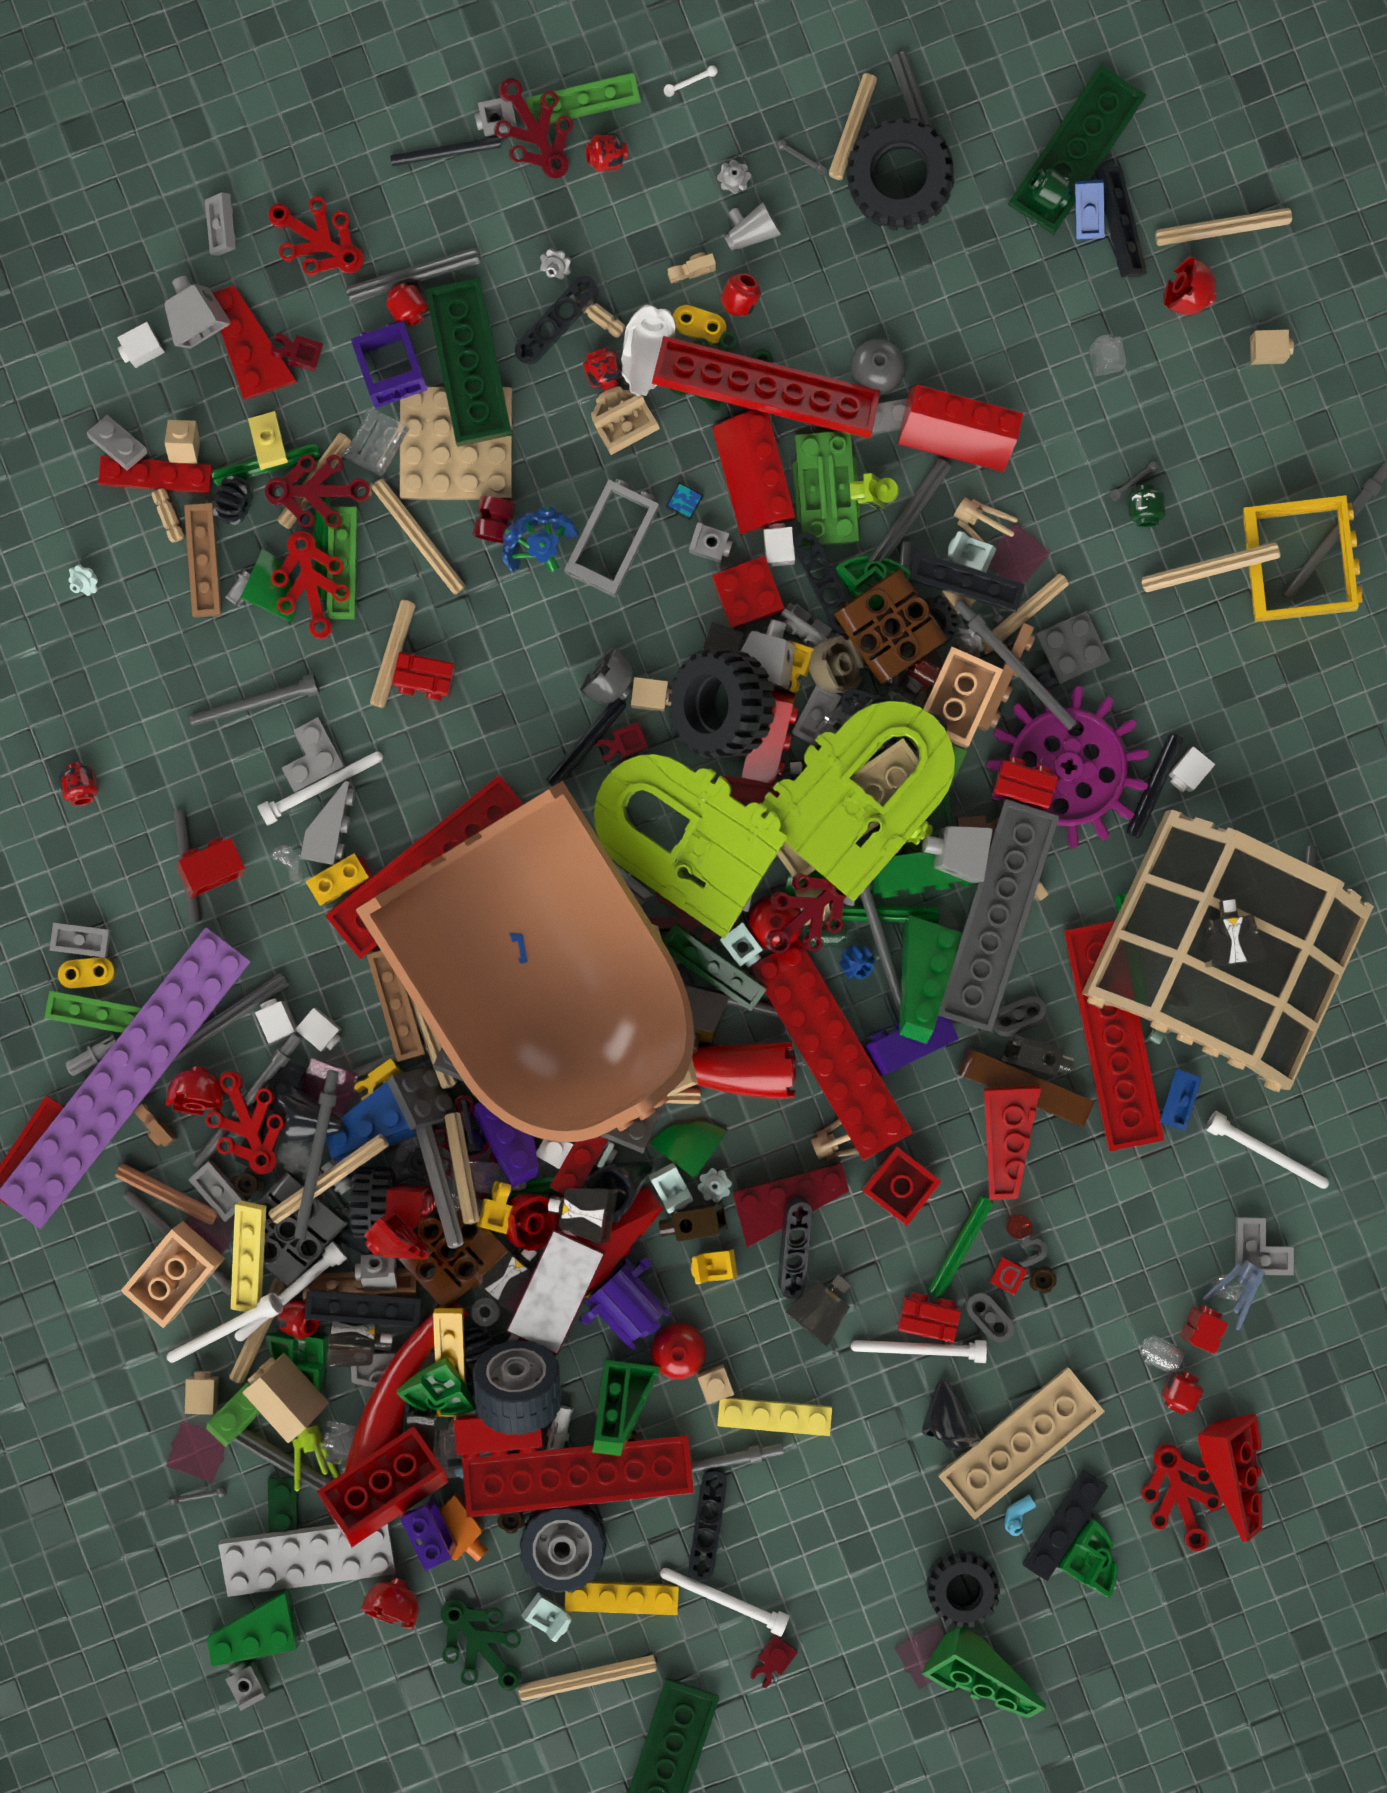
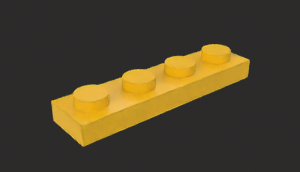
[433,1308,466,1417]
[565,1581,679,1615]

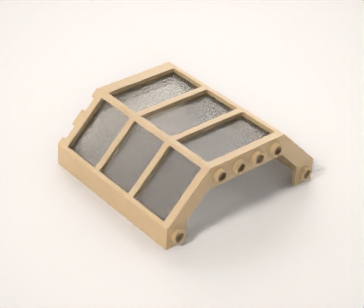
[1081,810,1374,1093]

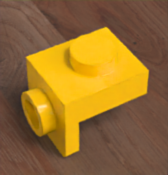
[691,1249,738,1284]

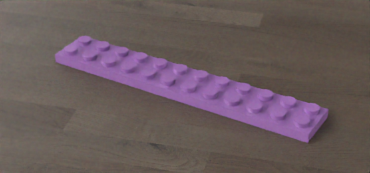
[0,927,252,1229]

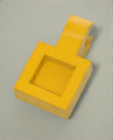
[354,1058,403,1101]
[477,1181,513,1234]

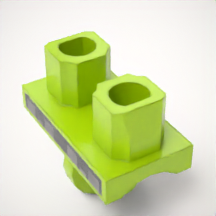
[850,473,899,510]

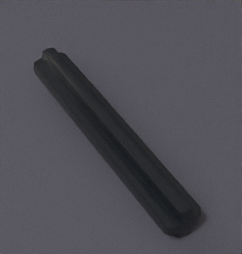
[546,698,626,787]
[1127,733,1183,838]

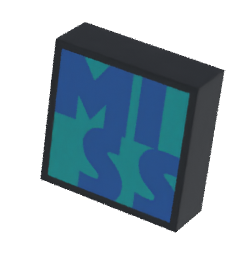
[666,482,704,521]

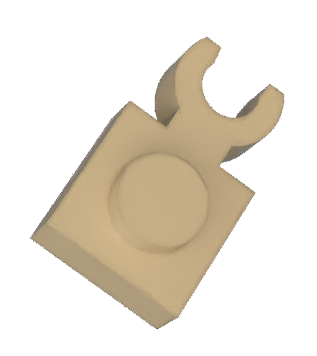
[667,252,716,284]

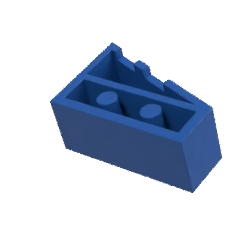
[326,1081,417,1162]

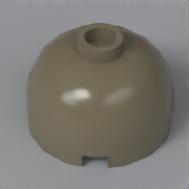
[809,636,863,693]

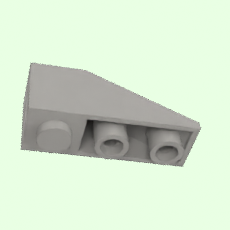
[300,781,356,865]

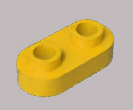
[673,305,727,344]
[58,957,116,988]

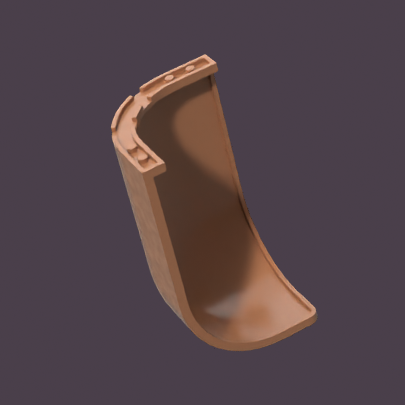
[355,781,694,1142]

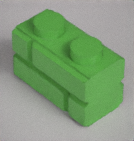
[206,1382,260,1447]

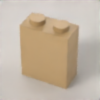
[242,1353,329,1443]

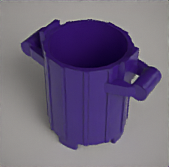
[579,1258,671,1350]

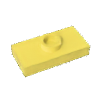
[248,411,288,470]

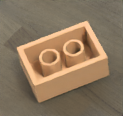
[923,647,1003,749]
[121,1221,225,1328]

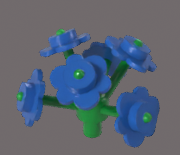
[503,507,579,572]

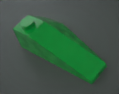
[922,1627,1046,1719]

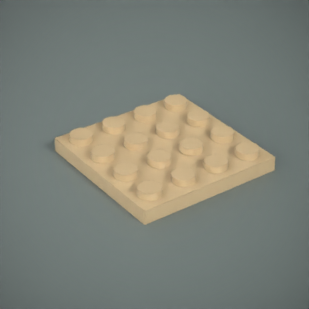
[400,387,512,500]

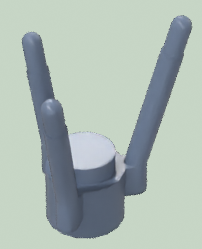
[1203,1260,1265,1330]

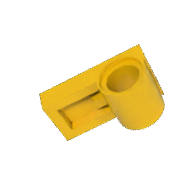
[305,853,369,906]

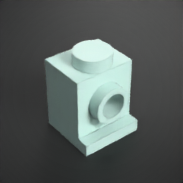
[720,923,762,968]

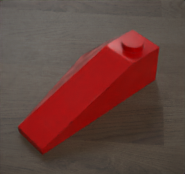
[562,1187,664,1296]
[364,1210,432,1259]
[1198,1414,1262,1542]

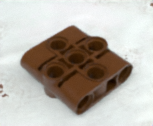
[834,568,948,684]
[398,1195,509,1308]

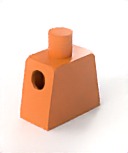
[440,1491,488,1562]

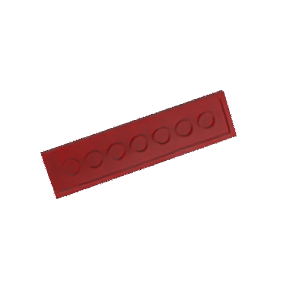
[651,336,880,439]
[325,775,524,959]
[1063,921,1165,1152]
[750,939,913,1161]
[462,1436,694,1518]

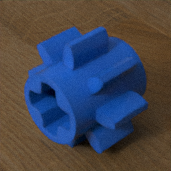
[839,945,876,979]

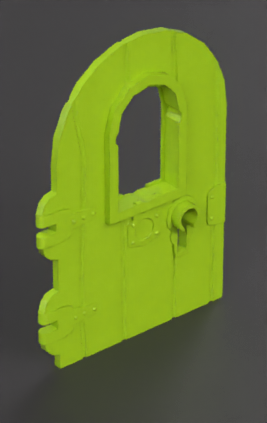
[763,701,955,902]
[594,754,788,938]

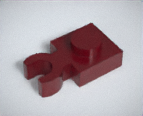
[271,333,323,372]
[596,722,649,761]
[750,1634,798,1688]

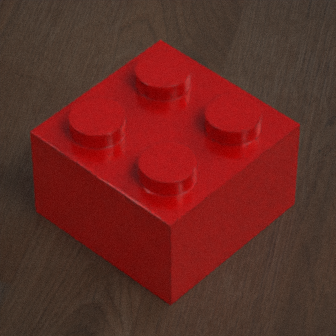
[712,556,784,632]
[177,837,245,899]
[860,1145,942,1226]

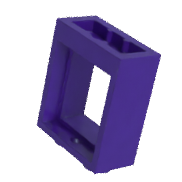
[351,321,428,408]
[400,1494,457,1572]

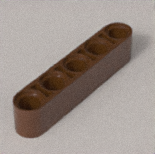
[957,1048,1094,1128]

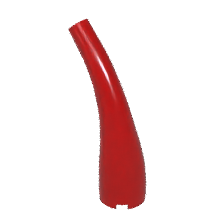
[692,1042,797,1099]
[344,1302,469,1472]

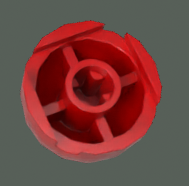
[1163,257,1217,315]
[747,894,802,949]
[166,1066,223,1115]
[504,1192,559,1251]
[651,1322,706,1380]
[360,1578,419,1629]

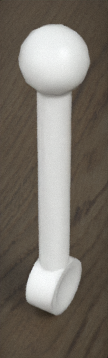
[664,65,718,97]

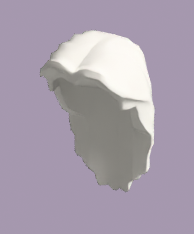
[621,305,676,397]

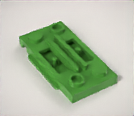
[793,431,861,547]

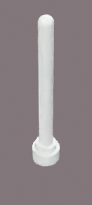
[257,752,383,826]
[1205,1111,1329,1189]
[235,1241,347,1341]
[167,1292,283,1363]
[851,1340,987,1363]
[660,1568,790,1637]

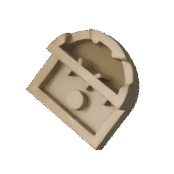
[591,387,660,455]

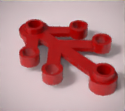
[268,196,364,277]
[271,531,350,639]
[206,1071,286,1174]
[1141,1443,1222,1551]

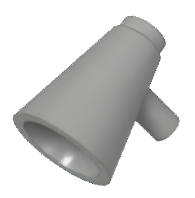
[724,201,782,251]

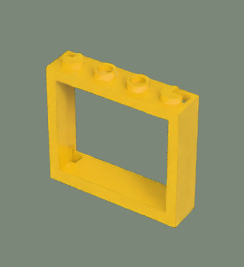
[1243,495,1363,622]

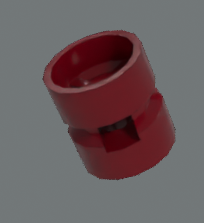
[472,496,516,544]

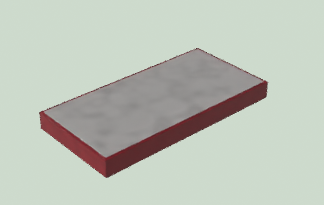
[506,1228,606,1355]

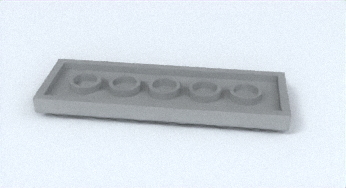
[218,1523,396,1597]

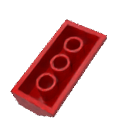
[897,385,1023,472]
[712,410,795,535]
[385,1184,436,1230]
[317,1426,448,1547]

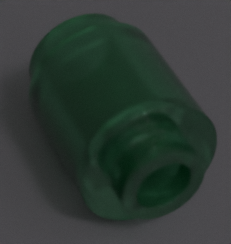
[807,919,847,947]

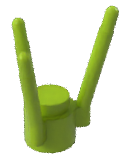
[292,1425,339,1491]

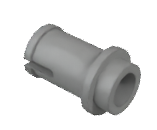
[225,570,251,607]
[321,1159,352,1195]

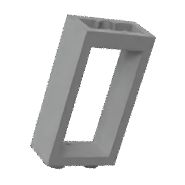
[564,479,659,598]

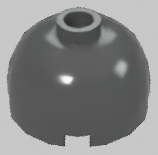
[850,338,905,396]
[579,648,633,704]

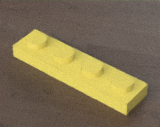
[231,1201,266,1312]
[717,1397,832,1436]

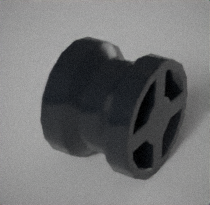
[1030,663,1058,696]

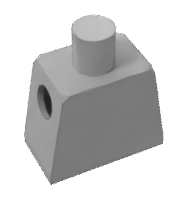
[164,276,231,349]
[741,619,795,690]
[922,826,993,883]

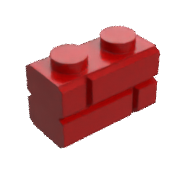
[392,652,456,702]
[992,757,1058,810]
[897,1292,961,1343]
[1181,1304,1228,1354]

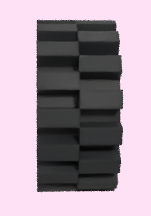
[908,597,957,649]

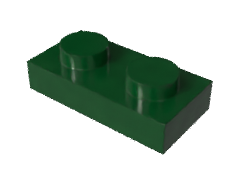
[268,1477,298,1533]

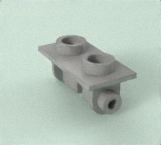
[777,603,836,649]

